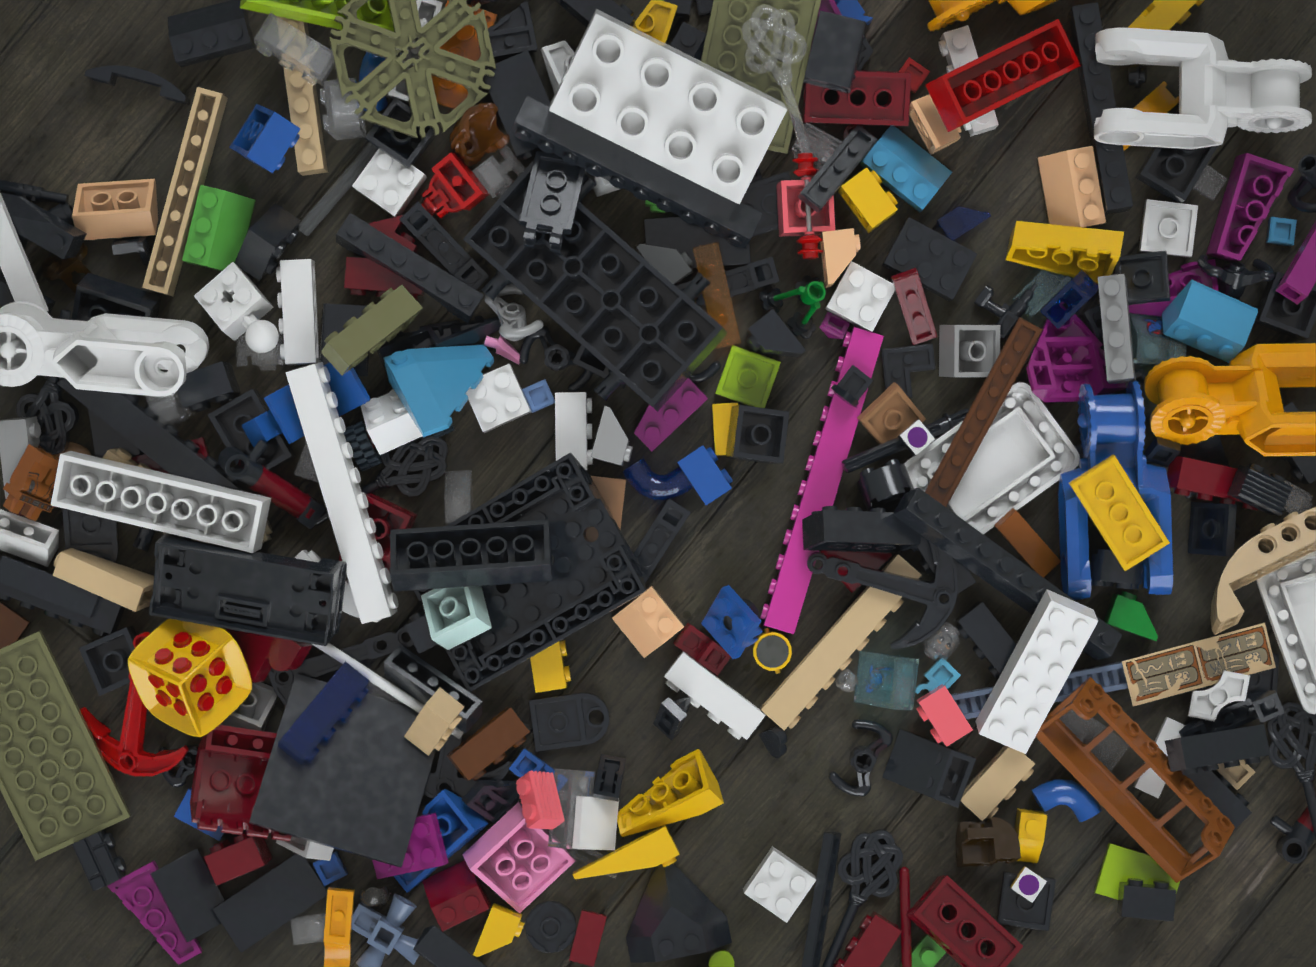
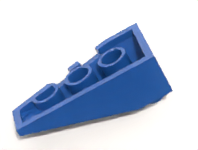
[394,789,488,893]

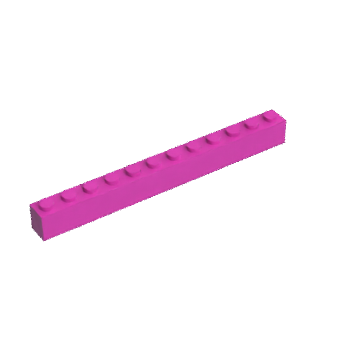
[760,327,884,634]

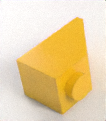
[1015,808,1047,863]
[473,903,525,957]

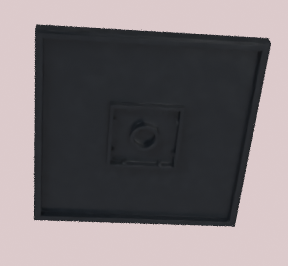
[249,674,436,868]

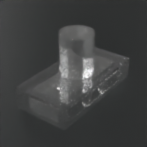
[291,914,326,945]

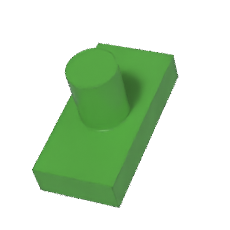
[900,934,946,967]

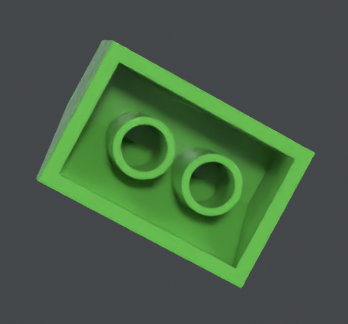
[182,185,256,271]

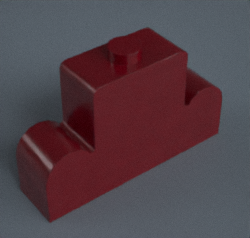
[223,628,313,683]

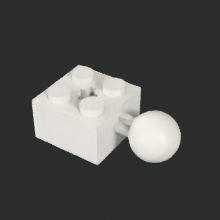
[194,262,279,353]

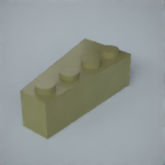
[321,285,423,375]

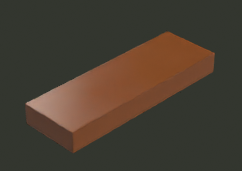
[994,508,1061,578]

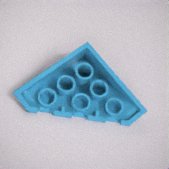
[384,344,494,437]

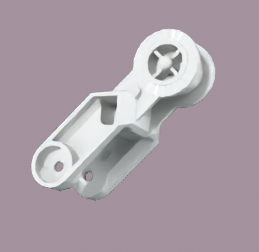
[1094,28,1312,149]
[0,301,209,397]

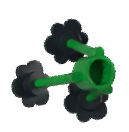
[759,275,826,339]

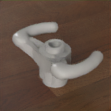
[484,284,544,341]

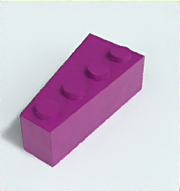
[1206,153,1294,262]

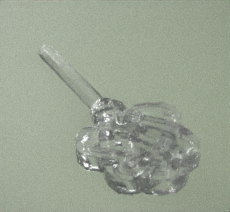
[741,5,812,153]

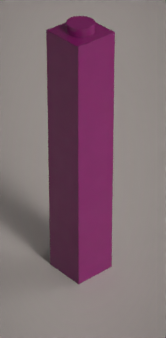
[1275,221,1316,304]

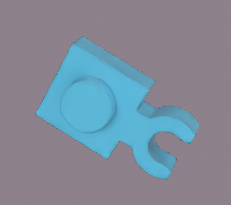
[914,657,961,694]

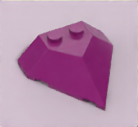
[1026,295,1126,402]

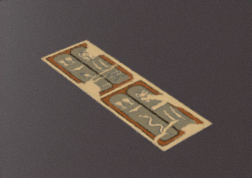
[1122,623,1276,706]

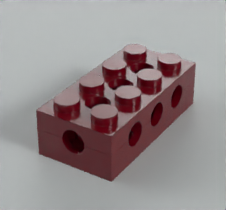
[802,70,911,126]
[906,875,1023,967]

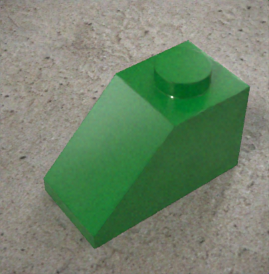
[1104,591,1158,641]

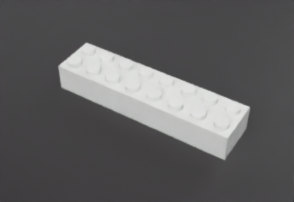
[51,451,271,553]

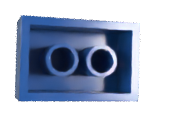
[229,104,300,173]

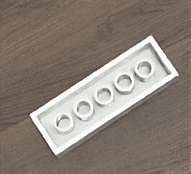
[975,589,1098,754]

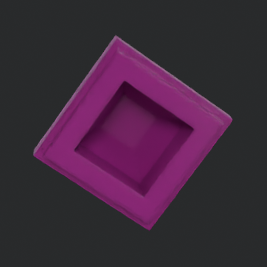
[820,311,850,339]

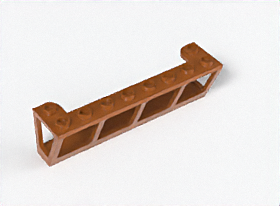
[1035,677,1235,883]

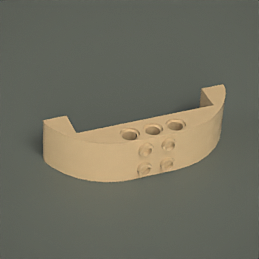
[1210,507,1316,635]

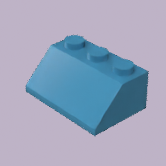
[860,125,952,213]
[1162,279,1258,363]

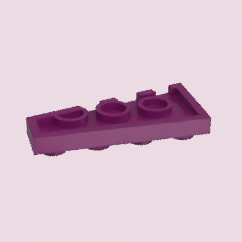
[107,860,203,965]

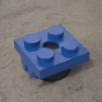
[701,585,763,659]

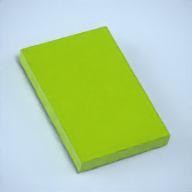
[1094,842,1180,900]

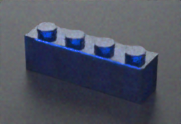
[277,661,370,766]

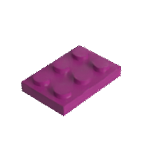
[372,813,449,879]

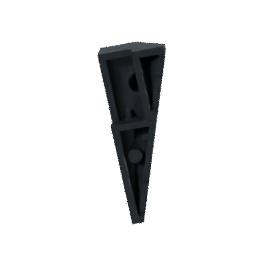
[377,316,501,374]

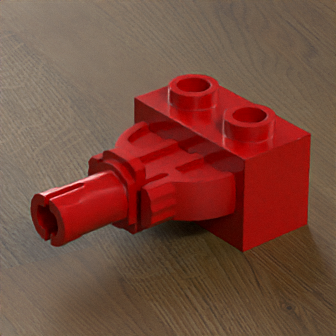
[421,152,490,218]

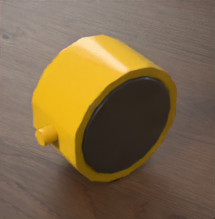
[753,628,792,674]

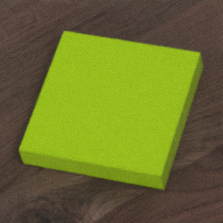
[715,345,781,408]

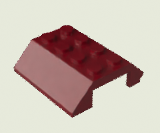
[190,725,291,841]

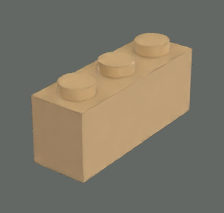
[404,687,464,756]
[961,745,1035,821]

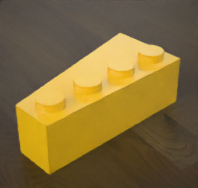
[1128,0,1205,31]

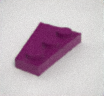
[634,378,708,451]

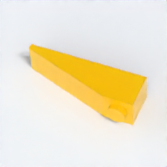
[573,825,680,879]

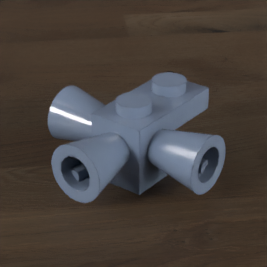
[352,894,419,967]

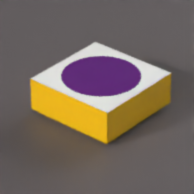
[1010,866,1047,903]

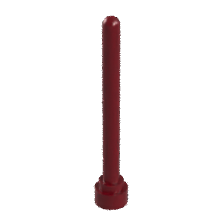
[899,867,912,967]

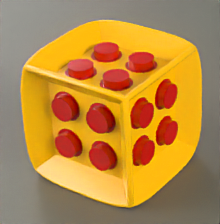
[128,619,252,737]

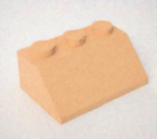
[1037,146,1106,228]
[72,179,158,240]

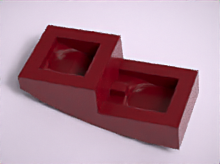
[673,623,731,676]

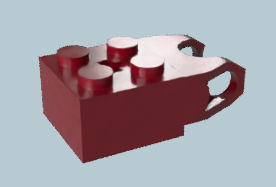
[340,493,418,575]

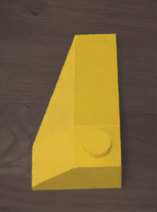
[617,749,724,837]

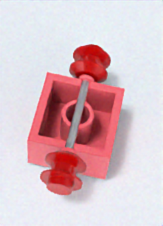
[776,153,835,259]

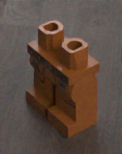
[3,444,59,521]

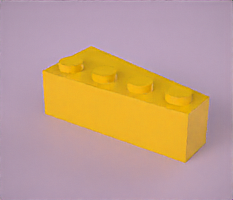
[1006,221,1124,284]

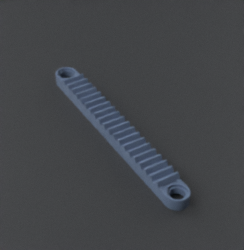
[951,660,1128,719]

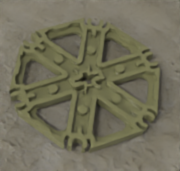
[329,0,496,138]

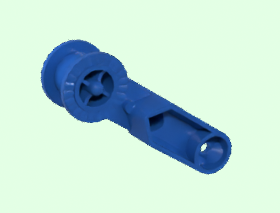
[1058,381,1173,600]

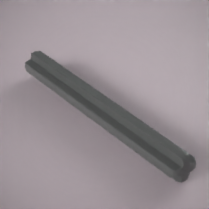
[298,142,379,236]

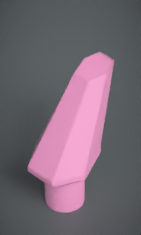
[484,335,520,365]

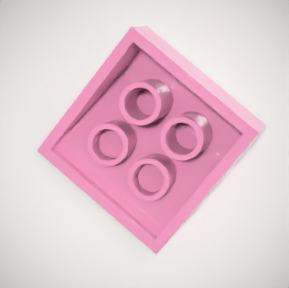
[462,802,576,914]

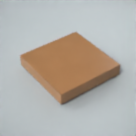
[857,382,926,445]

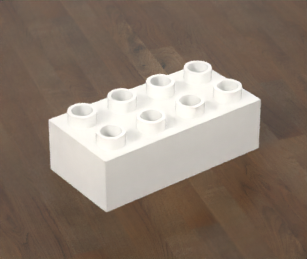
[549,9,788,204]

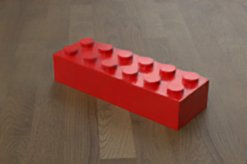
[925,19,1081,132]

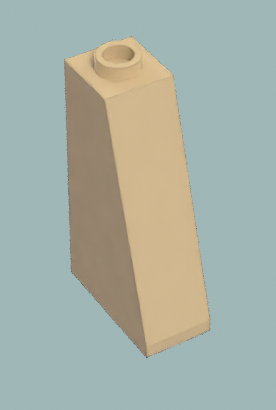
[53,548,154,612]

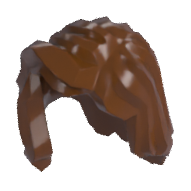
[450,103,510,166]

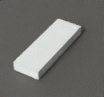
[1133,717,1185,798]

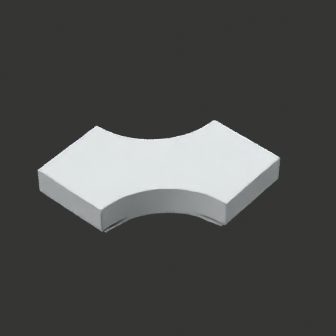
[1188,670,1250,721]

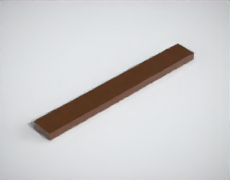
[925,317,1043,507]

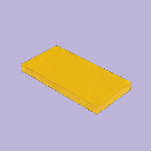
[1069,454,1170,571]

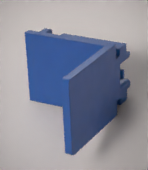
[242,362,370,447]

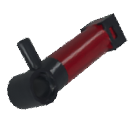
[218,440,326,529]
[1270,806,1315,864]

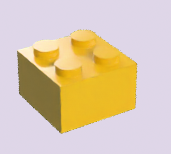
[838,167,898,233]

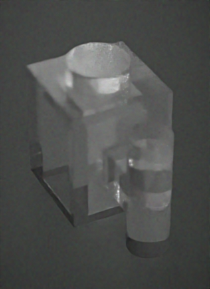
[472,146,525,198]
[236,334,283,371]

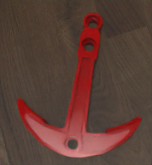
[80,632,189,776]

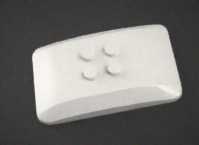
[904,382,1080,534]
[1257,551,1316,714]

